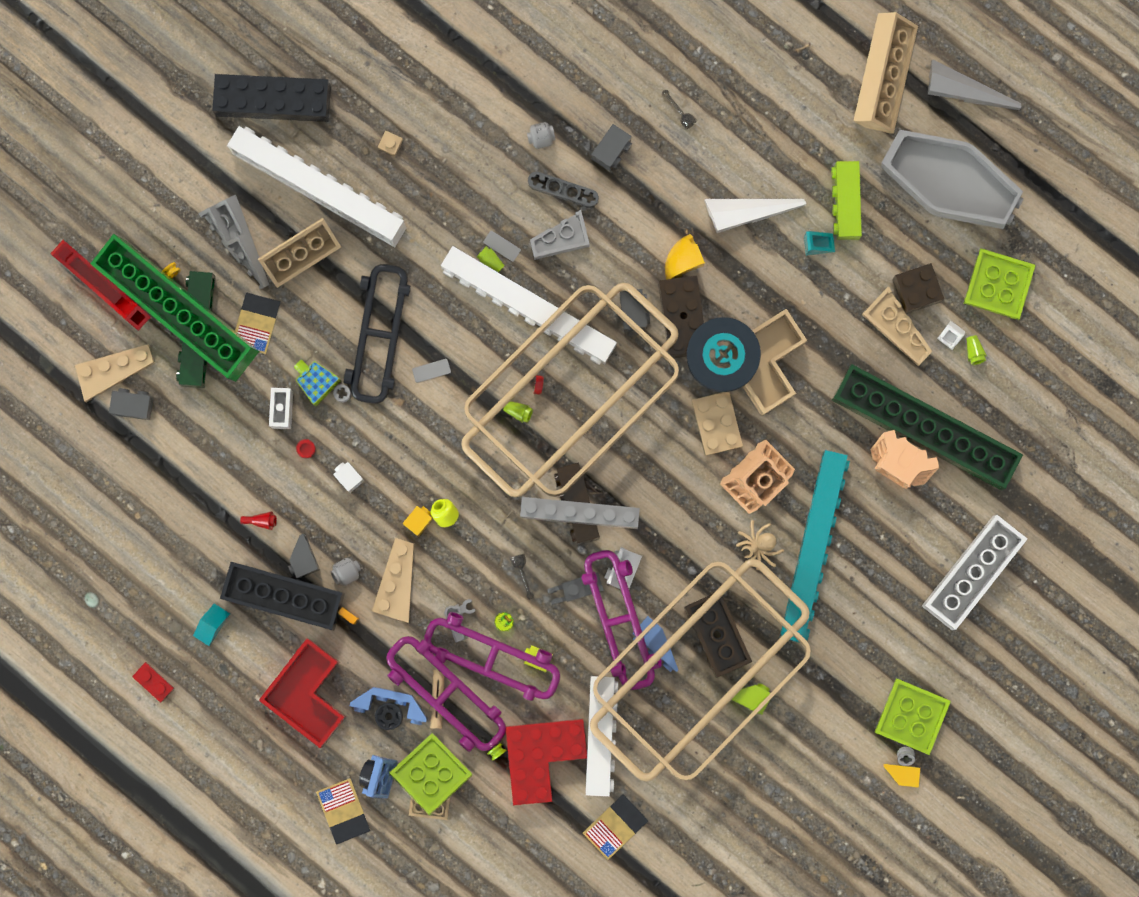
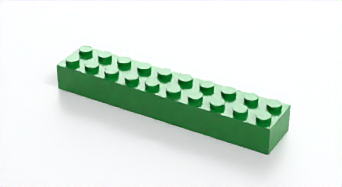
[90,234,260,382]

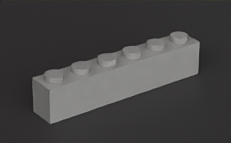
[520,497,640,529]

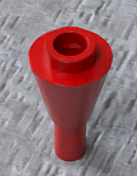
[240,511,277,530]

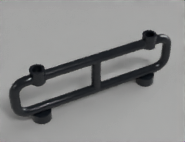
[343,264,411,404]

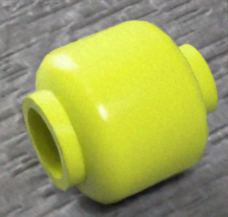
[430,499,459,528]

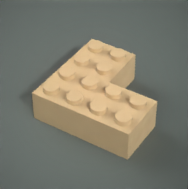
[721,309,807,416]

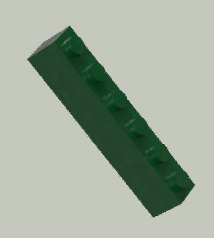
[176,271,215,388]

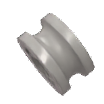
[333,384,351,403]
[897,747,915,766]

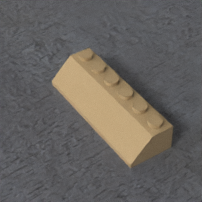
[854,12,918,133]

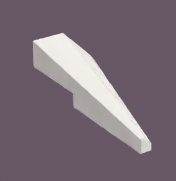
[704,199,806,233]

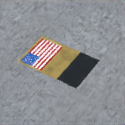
[235,292,281,354]
[316,778,370,845]
[583,794,648,860]

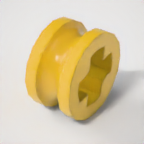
[162,262,181,279]

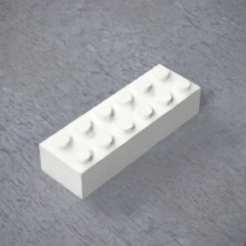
[922,515,1027,630]
[586,676,618,796]

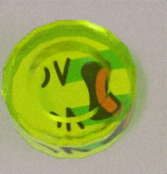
[494,612,514,631]

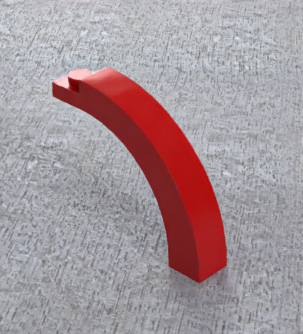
[50,240,151,331]

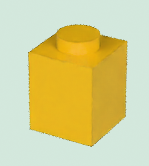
[403,506,433,537]

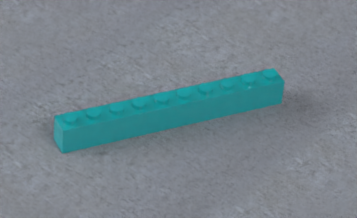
[779,450,850,643]

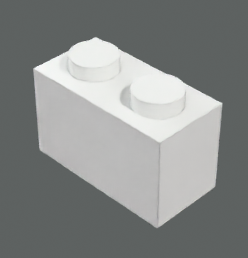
[269,388,293,429]

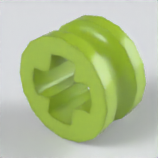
[487,743,507,761]

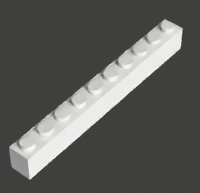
[441,246,617,365]

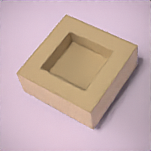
[378,131,403,156]

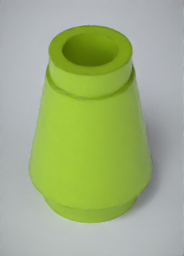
[476,246,505,272]
[966,335,987,365]
[503,402,533,423]

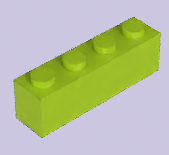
[831,161,862,240]

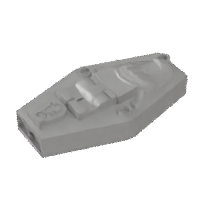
[881,130,1024,229]

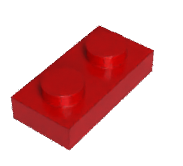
[132,662,174,703]

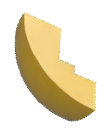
[665,234,705,280]

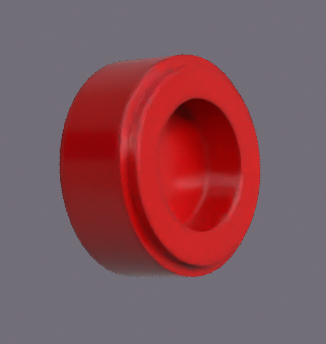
[533,375,544,395]
[296,439,316,459]

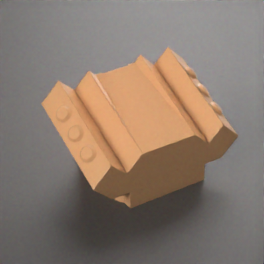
[870,430,939,489]
[720,440,795,514]

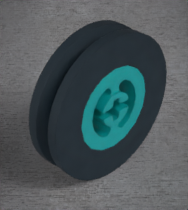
[687,317,761,392]

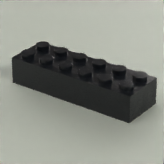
[212,74,331,122]
[220,562,345,631]

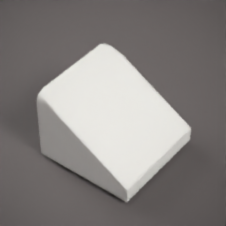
[937,321,965,350]

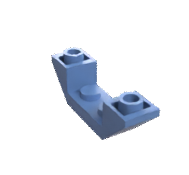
[350,687,428,725]

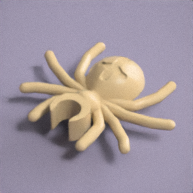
[736,520,784,570]

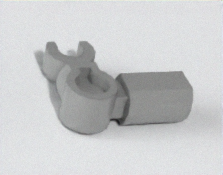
[444,599,475,643]

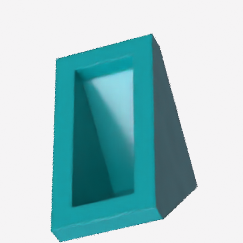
[804,231,835,256]
[193,603,230,646]

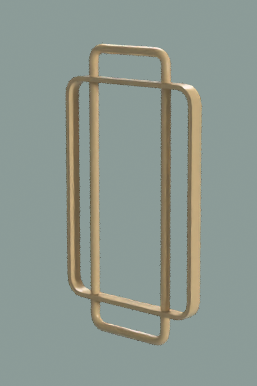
[461,283,679,497]
[590,559,811,781]

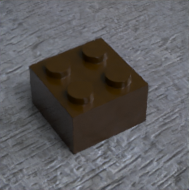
[892,263,944,314]

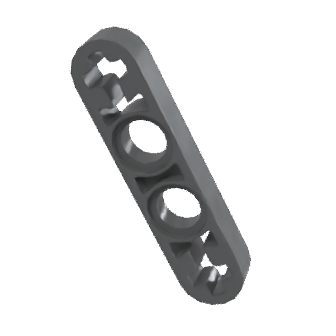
[528,172,599,208]

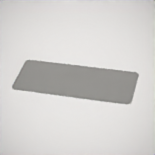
[483,231,521,262]
[412,359,451,383]

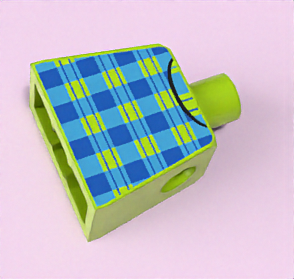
[294,360,341,406]

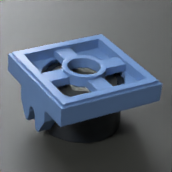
[359,755,398,798]

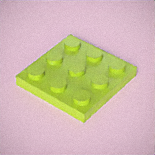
[964,248,1035,320]
[874,678,951,755]
[389,733,472,816]

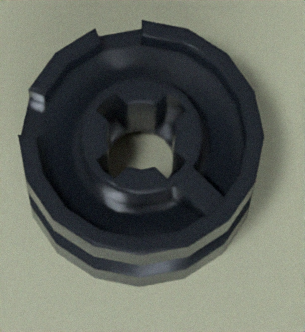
[375,703,403,730]

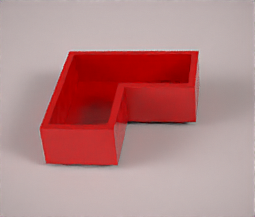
[259,638,347,748]
[506,719,587,806]

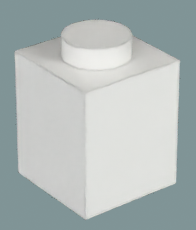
[333,462,364,493]

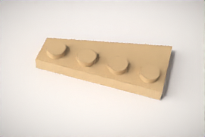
[862,286,932,366]
[75,344,155,402]
[372,538,414,623]

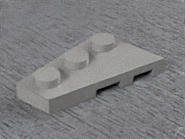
[530,210,590,260]

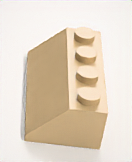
[258,218,341,288]

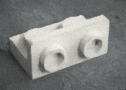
[605,547,642,589]

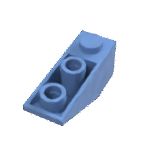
[632,616,678,672]

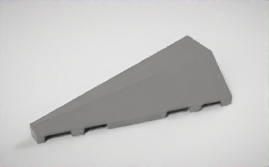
[928,60,1021,110]
[199,195,269,289]

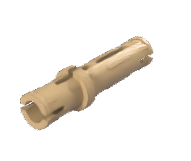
[429,670,445,729]

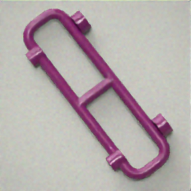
[582,550,662,690]
[424,612,560,701]
[387,636,506,752]

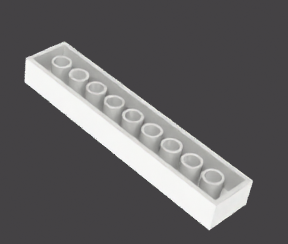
[227,126,406,247]

